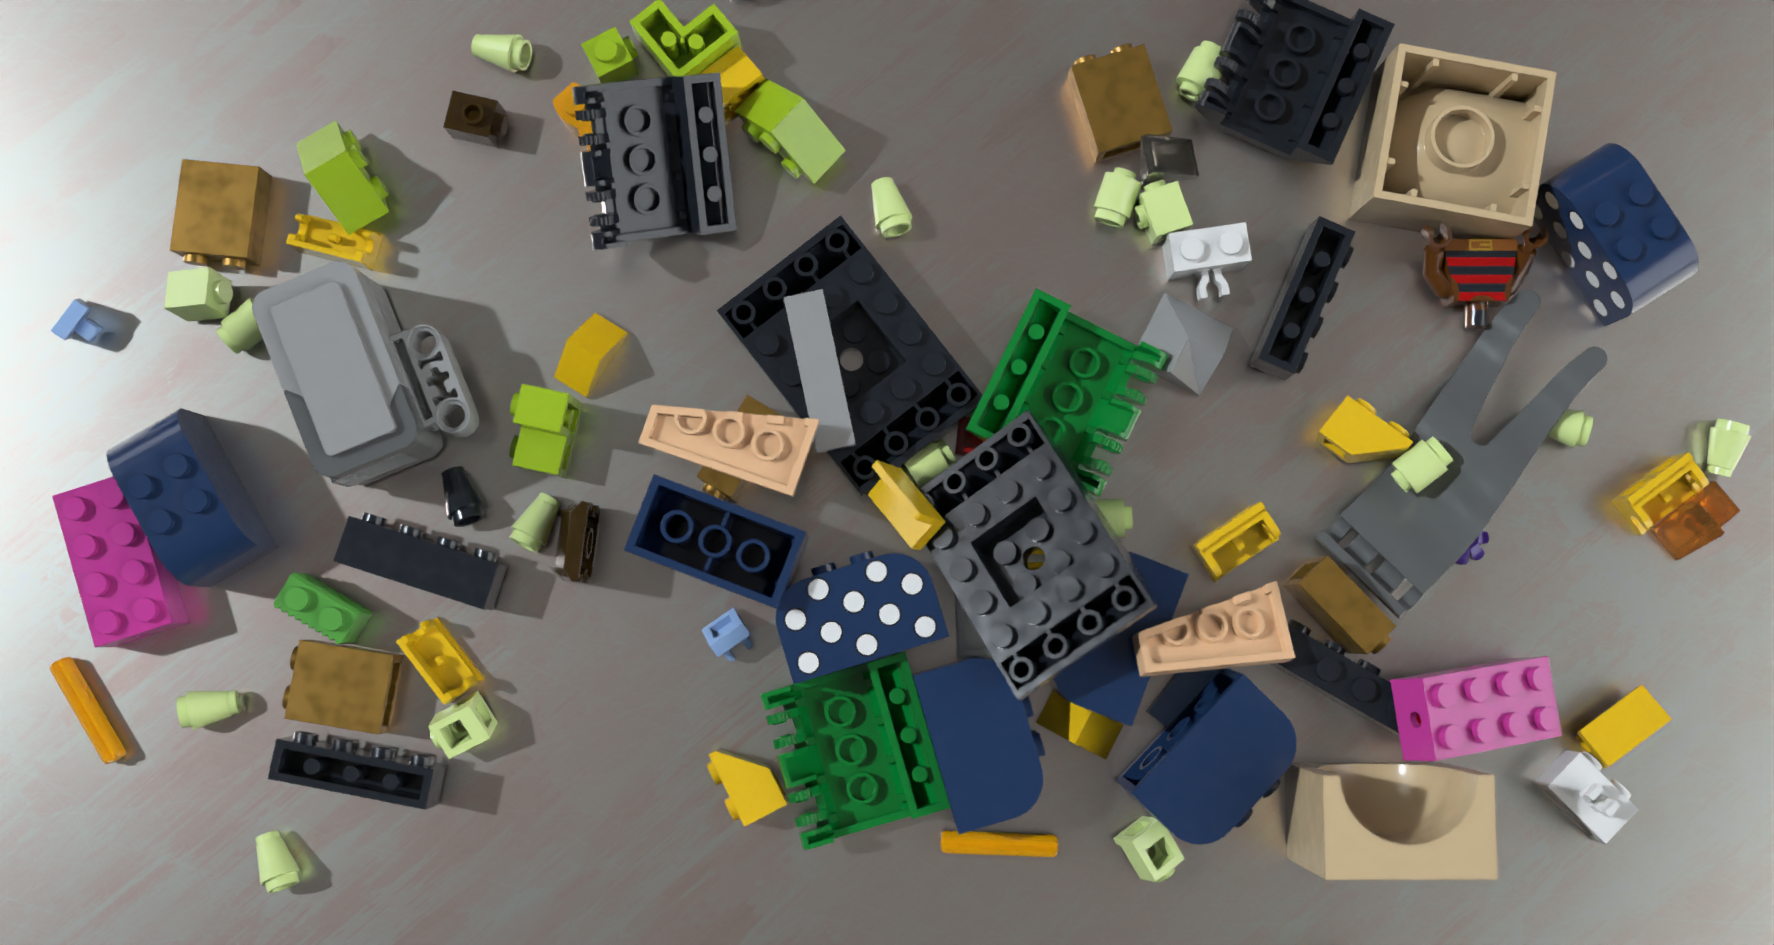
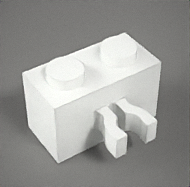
[1161,222,1252,301]
[1533,750,1639,844]

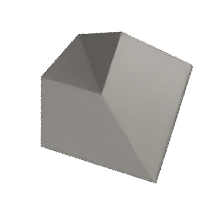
[1139,293,1233,396]

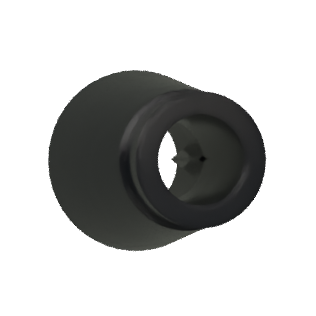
[441,466,485,527]

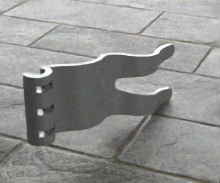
[1316,290,1607,619]

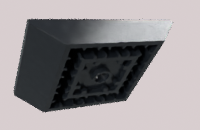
[717,215,983,496]
[919,410,1157,701]

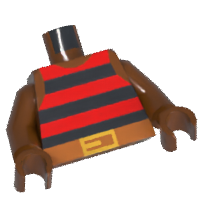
[1421,223,1549,329]

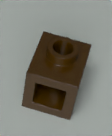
[443,91,508,148]

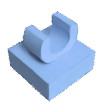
[51,298,103,342]
[701,607,752,662]

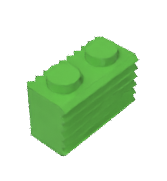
[274,572,373,644]

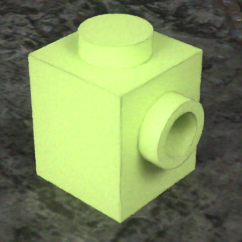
[1133,180,1193,245]
[164,267,233,322]

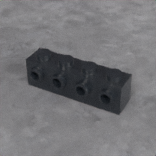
[1249,216,1356,381]
[333,512,508,610]
[1270,619,1399,736]
[268,731,446,810]

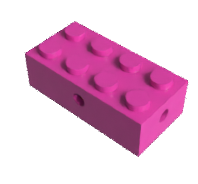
[52,477,190,648]
[1390,656,1562,761]

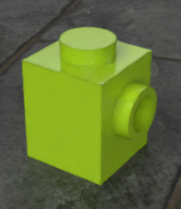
[581,27,639,83]

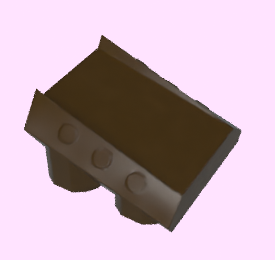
[549,501,600,583]

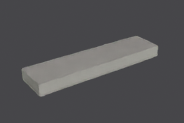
[784,289,856,454]

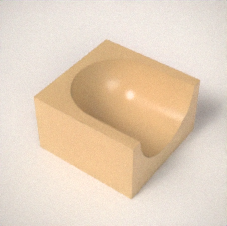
[1349,43,1557,239]
[1285,762,1498,880]

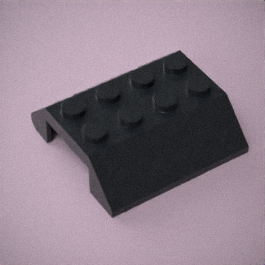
[1195,0,1395,165]
[572,73,737,250]

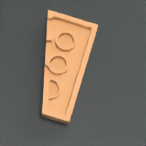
[638,405,820,497]
[1132,581,1295,677]

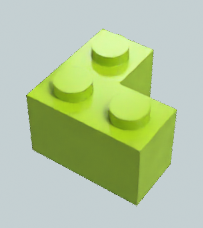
[629,0,742,76]
[735,78,846,184]
[296,121,389,235]
[509,384,582,478]

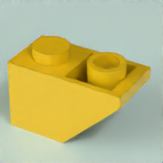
[1316,395,1413,464]
[707,748,789,827]

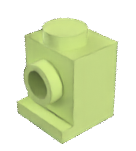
[428,690,498,759]
[1113,816,1185,882]

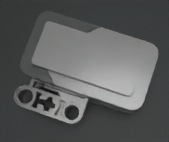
[252,261,479,487]

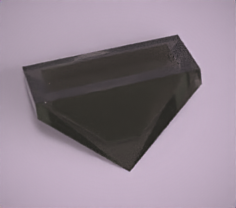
[1141,134,1199,188]

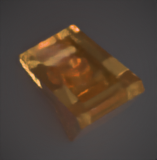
[1650,481,1741,560]

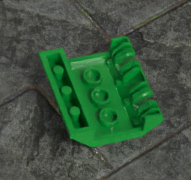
[966,288,1168,497]
[759,652,951,850]

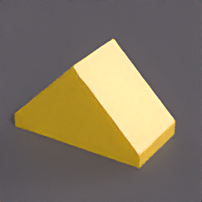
[554,313,629,398]
[1036,689,1123,760]

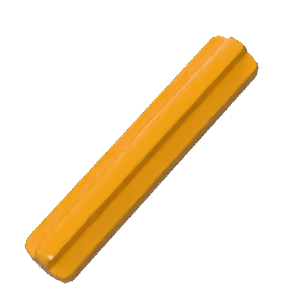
[50,657,126,764]
[941,830,1058,857]

